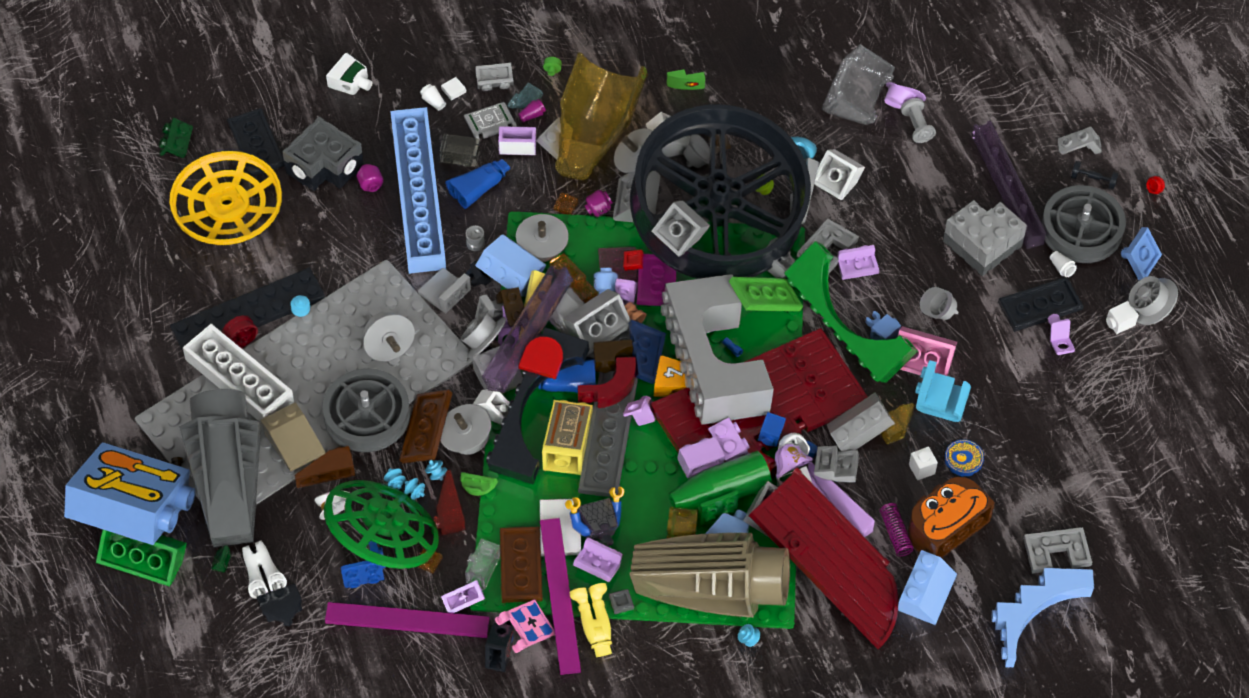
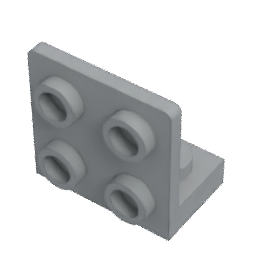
[418,268,471,314]

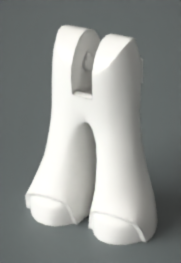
[242,541,287,599]

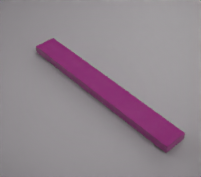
[540,518,581,675]
[325,602,490,638]

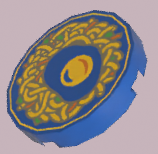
[944,440,984,476]

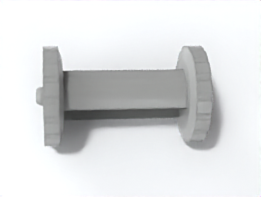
[901,98,936,143]

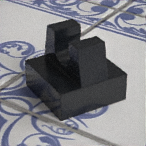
[466,261,491,287]

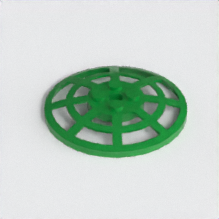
[323,480,439,569]

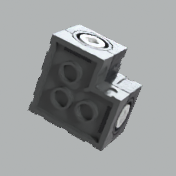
[282,117,364,191]

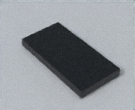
[227,108,285,176]
[998,277,1083,332]

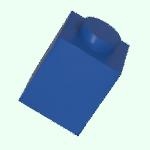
[758,412,786,447]

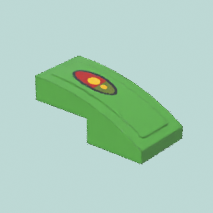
[667,70,705,90]

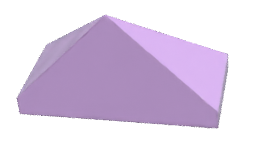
[441,580,485,613]

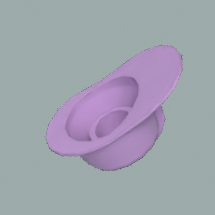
[885,82,926,109]

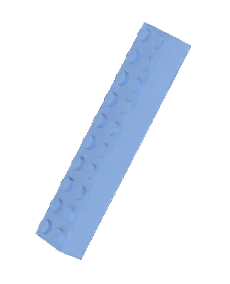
[390,107,446,274]

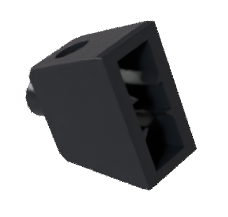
[485,621,514,672]

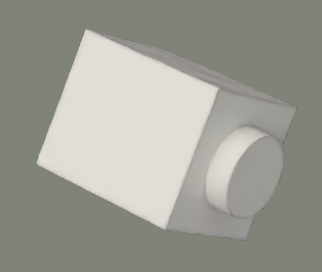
[1106,301,1139,334]
[909,447,938,481]

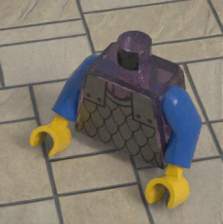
[565,487,624,547]

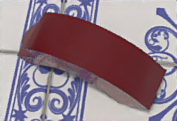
[578,357,636,408]

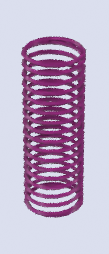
[880,503,914,556]

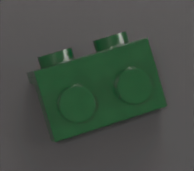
[159,118,193,158]

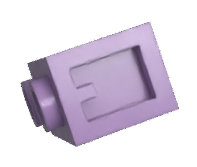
[615,279,638,305]

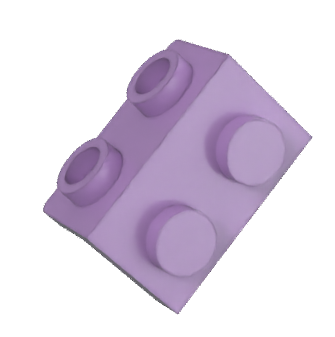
[837,245,879,280]
[708,417,750,462]
[574,538,622,582]

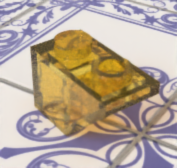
[880,403,914,445]

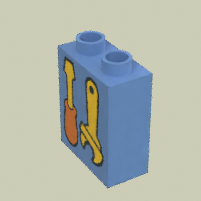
[64,442,195,545]

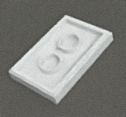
[540,499,581,556]

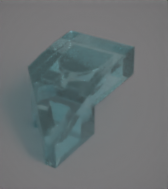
[507,83,543,108]

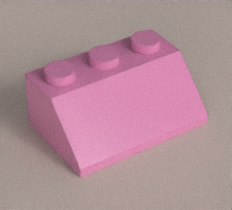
[898,326,957,376]

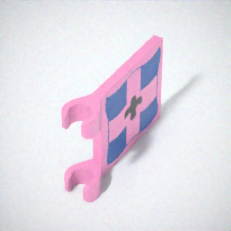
[494,600,555,653]

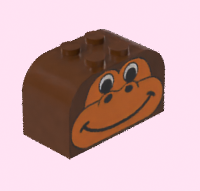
[908,477,995,558]

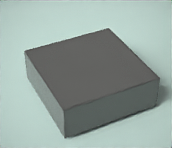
[609,589,634,615]

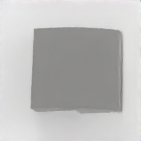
[814,446,859,482]

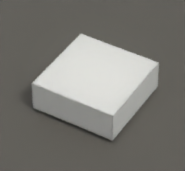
[441,77,466,101]

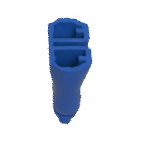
[446,159,510,209]
[538,359,596,393]

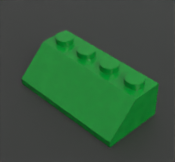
[96,530,187,587]

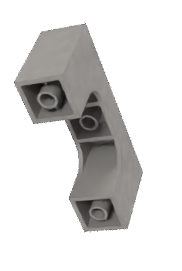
[661,274,774,425]

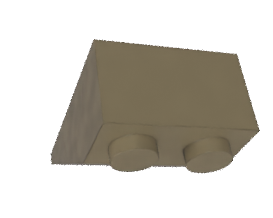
[261,402,326,471]

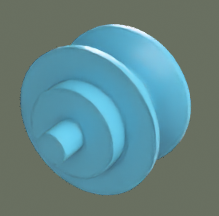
[291,295,310,317]
[425,460,447,481]
[384,468,406,489]
[404,478,425,500]
[738,624,760,647]

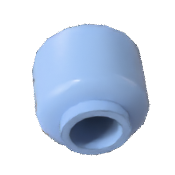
[594,268,618,295]

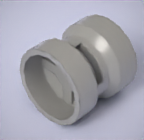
[466,225,485,251]

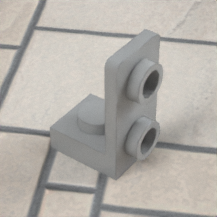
[1058,127,1102,155]

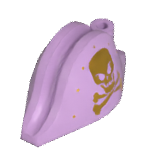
[775,444,813,478]

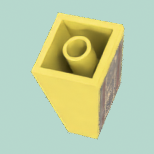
[542,400,593,475]

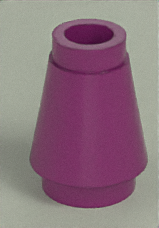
[518,99,546,123]

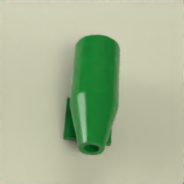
[669,450,772,526]

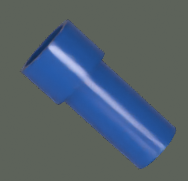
[722,337,743,357]

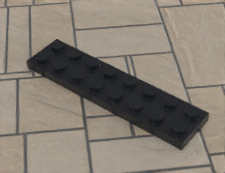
[170,267,325,354]

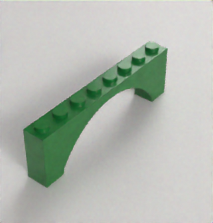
[784,241,918,383]

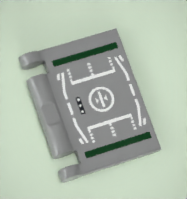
[464,102,517,141]

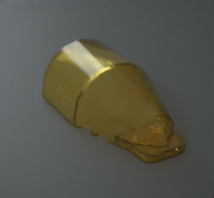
[555,52,648,180]

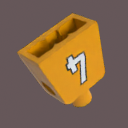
[654,355,686,397]

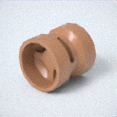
[625,302,646,324]

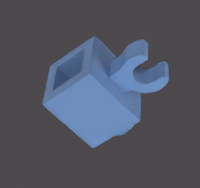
[866,311,901,340]

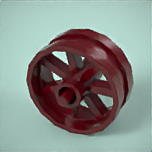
[221,315,258,348]

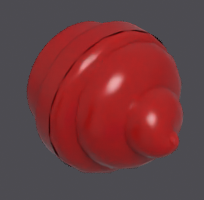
[1146,176,1165,194]

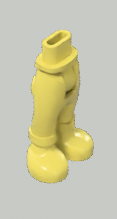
[569,583,612,657]

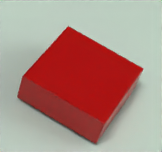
[623,249,644,271]

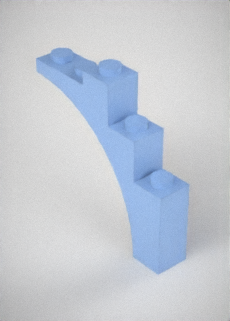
[991,568,1094,667]

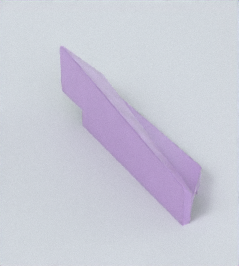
[808,462,875,537]

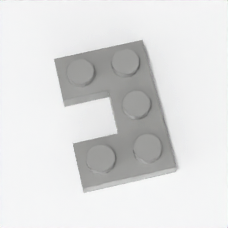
[797,219,859,273]
[1023,527,1092,574]

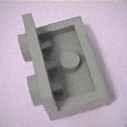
[475,63,514,91]

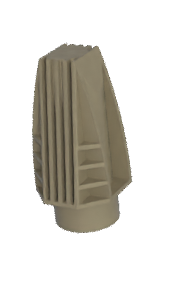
[630,533,790,618]

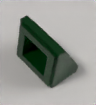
[211,545,231,572]

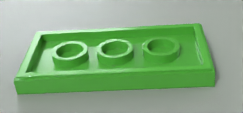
[729,277,803,311]

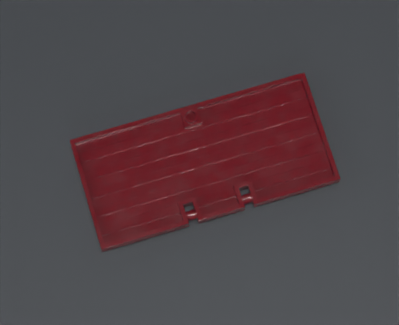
[650,328,868,462]

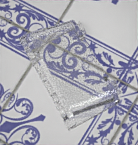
[822,44,895,125]

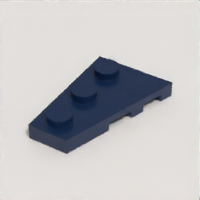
[628,320,666,384]

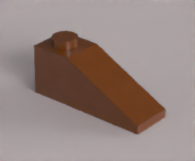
[295,446,355,488]

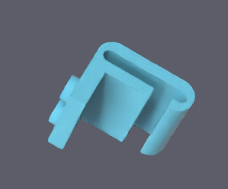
[915,360,971,422]

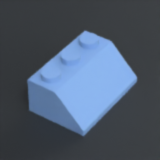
[475,234,546,297]
[898,550,957,625]

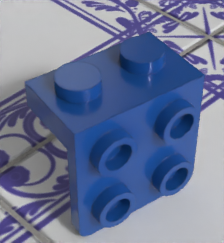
[341,541,386,588]

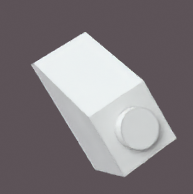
[473,388,510,425]

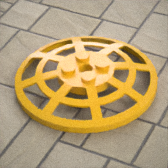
[170,151,282,245]

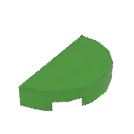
[460,472,498,496]

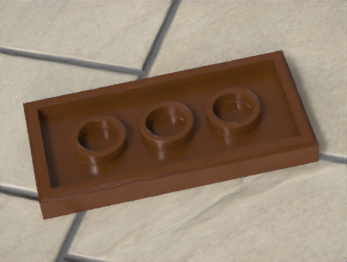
[399,389,452,463]
[500,526,543,603]

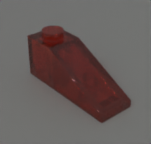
[434,470,465,535]

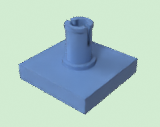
[1121,227,1162,280]

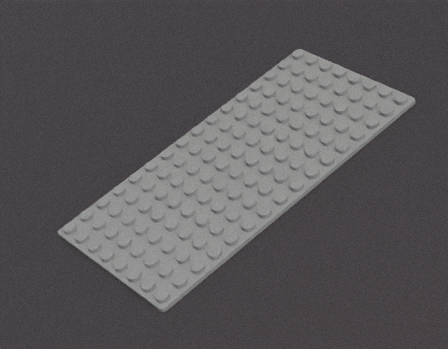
[135,260,473,505]

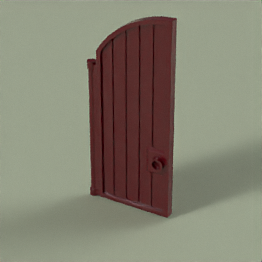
[748,467,898,649]

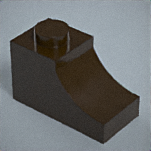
[593,340,633,373]

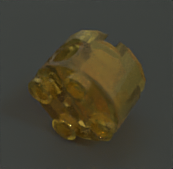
[667,507,698,538]

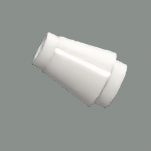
[420,84,446,111]
[1050,251,1077,277]

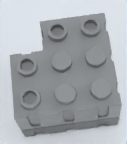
[943,200,1027,277]

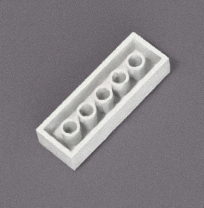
[183,324,294,423]

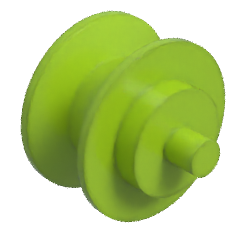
[755,175,774,195]

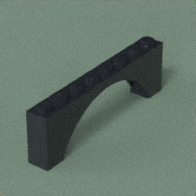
[486,328,590,485]

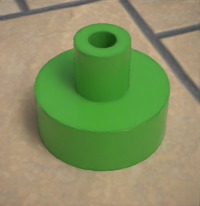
[543,57,562,76]

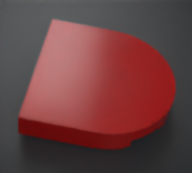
[519,337,563,379]

